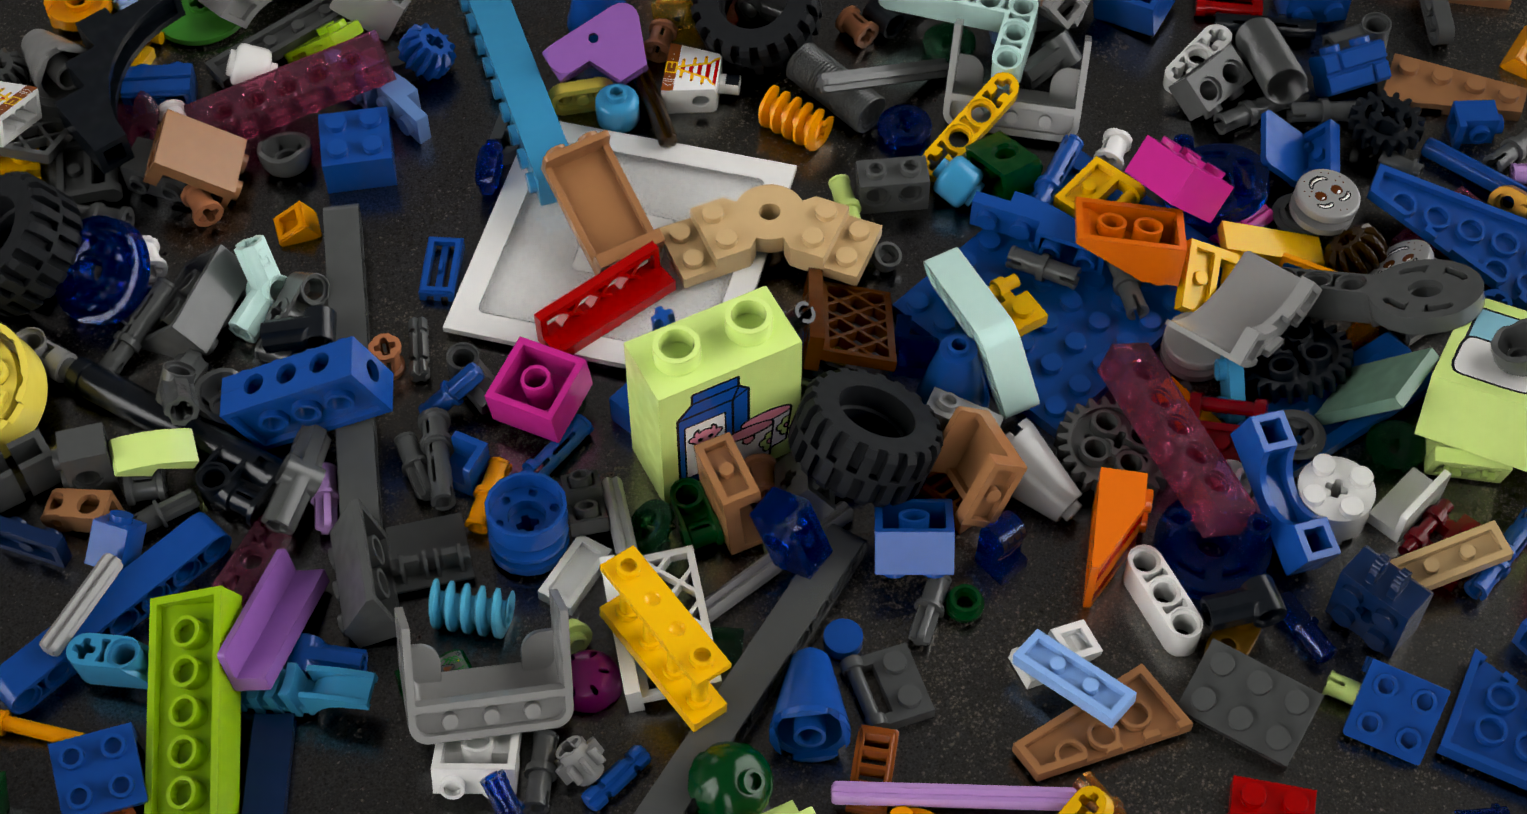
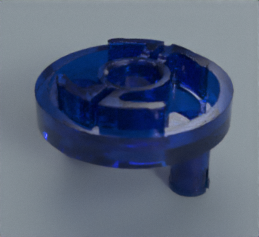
[1164,134,1270,227]
[55,215,153,326]
[1152,493,1272,601]

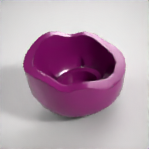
[571,649,623,713]

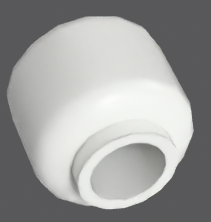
[225,43,278,92]

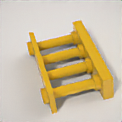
[599,545,732,733]

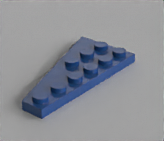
[1366,163,1527,311]
[1436,648,1527,790]

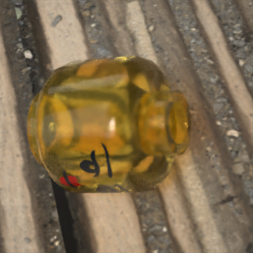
[651,0,695,31]

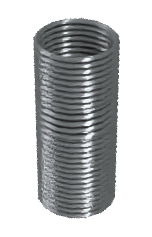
[1235,17,1307,105]
[786,43,886,133]

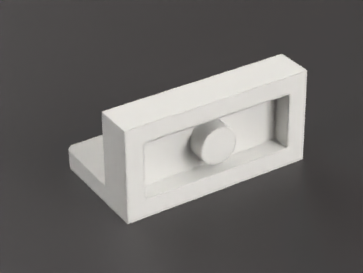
[1367,467,1452,543]

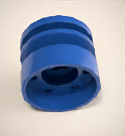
[484,471,570,577]

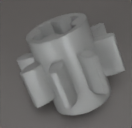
[554,735,606,787]

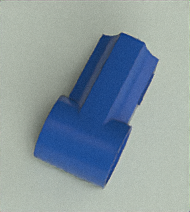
[283,633,369,680]

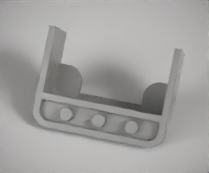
[943,19,1092,142]
[394,589,574,745]

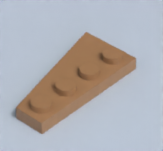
[1384,53,1527,121]
[1012,664,1194,782]

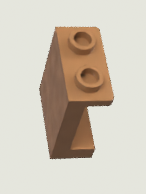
[143,109,249,210]
[931,406,1027,529]
[694,432,766,555]

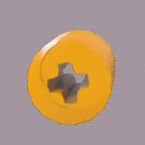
[758,85,834,152]

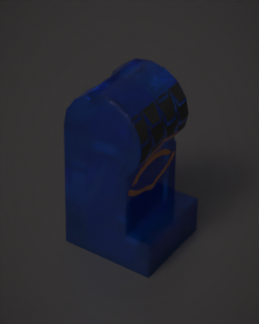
[975,510,1028,586]

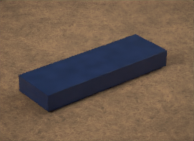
[242,713,297,814]

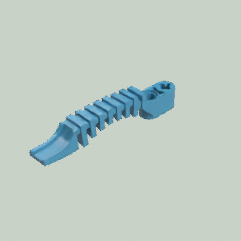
[66,633,378,717]

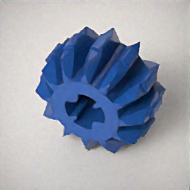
[397,23,457,81]

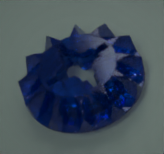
[878,105,932,150]
[475,139,504,195]

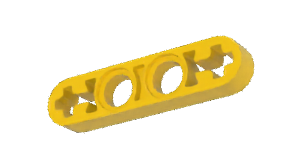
[923,72,1019,182]

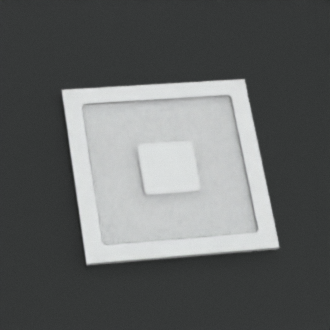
[442,121,797,369]

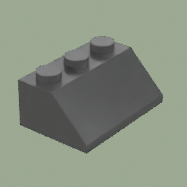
[141,244,248,358]
[328,498,400,649]

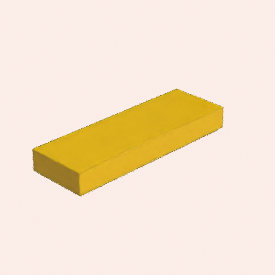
[1217,220,1325,266]

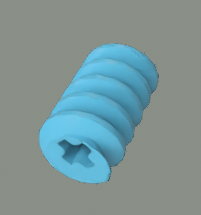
[428,578,515,639]

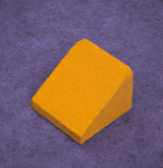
[273,200,322,247]

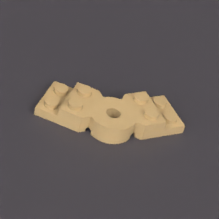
[660,184,882,289]

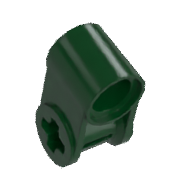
[670,477,725,550]

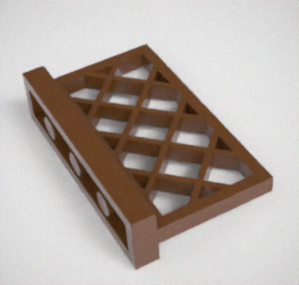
[802,267,897,372]

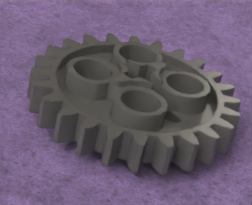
[1053,396,1178,499]

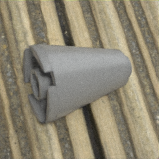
[21,29,89,100]
[1006,418,1083,522]

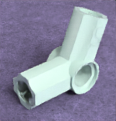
[228,235,287,343]

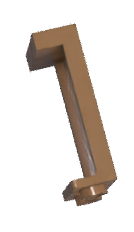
[541,130,666,276]

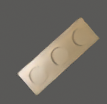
[1390,520,1514,590]

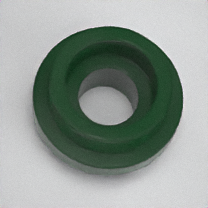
[945,584,984,623]

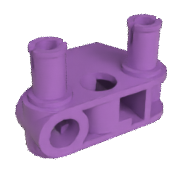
[542,3,648,85]

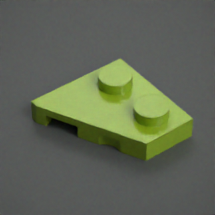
[284,18,364,66]

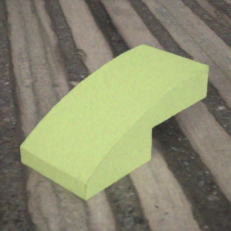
[108,428,199,477]

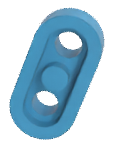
[1214,355,1246,424]

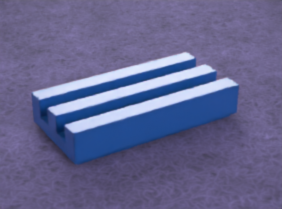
[418,236,465,302]

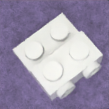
[431,733,522,800]

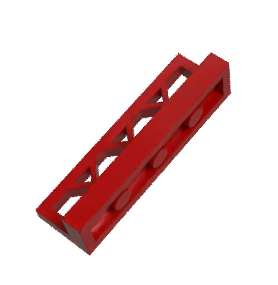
[534,241,676,355]

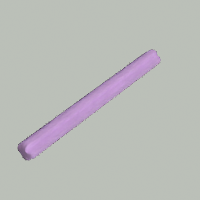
[831,781,1077,811]

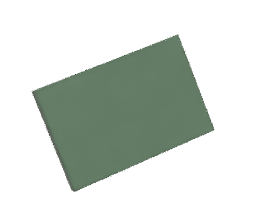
[1314,347,1440,425]

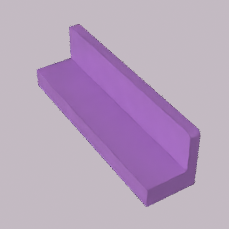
[217,548,330,691]

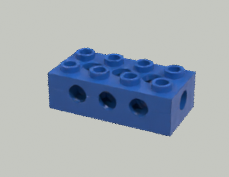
[219,336,394,451]

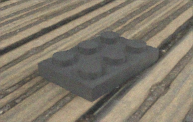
[1177,638,1324,769]

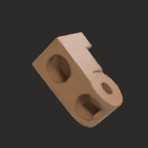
[40,488,125,533]

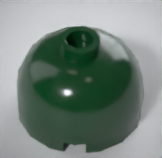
[688,741,774,814]

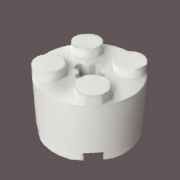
[1296,453,1376,545]

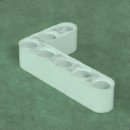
[878,0,1039,90]
[923,247,1040,419]

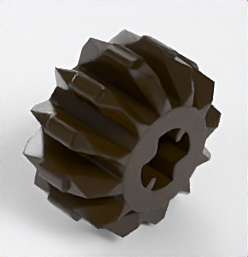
[1323,223,1389,274]

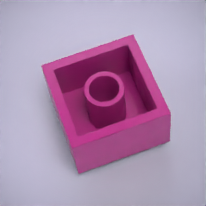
[1124,135,1234,224]
[484,336,593,443]

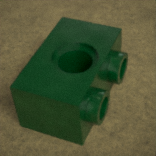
[966,131,1043,201]

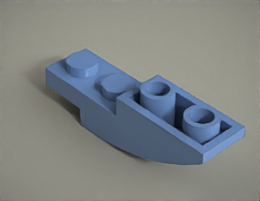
[324,50,431,144]

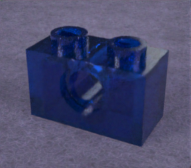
[749,487,833,579]

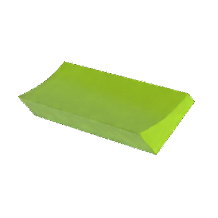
[144,585,242,814]

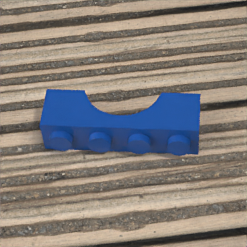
[1230,410,1341,577]

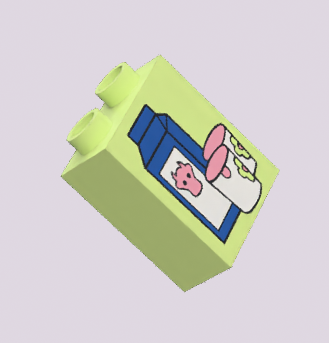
[624,285,802,505]

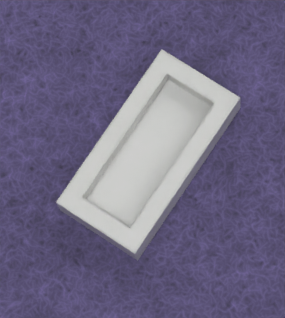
[537,535,613,616]

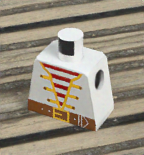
[661,43,741,114]
[0,81,42,148]

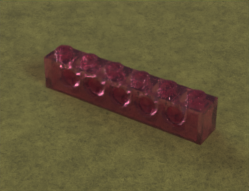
[184,29,397,139]
[1097,342,1257,538]

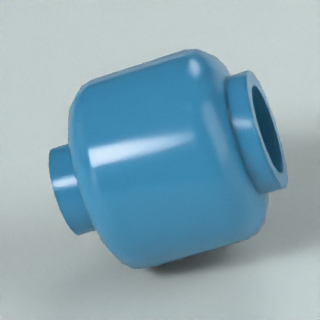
[595,83,640,133]
[932,155,985,208]

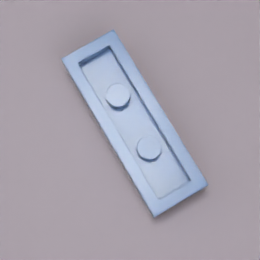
[1012,629,1137,729]

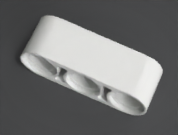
[1123,544,1203,657]

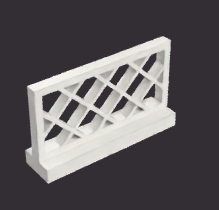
[599,545,722,713]

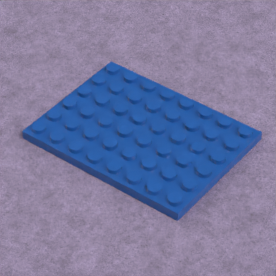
[892,151,1222,438]

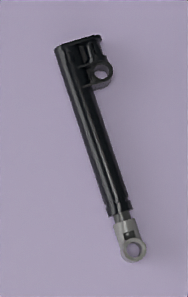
[16,327,284,528]

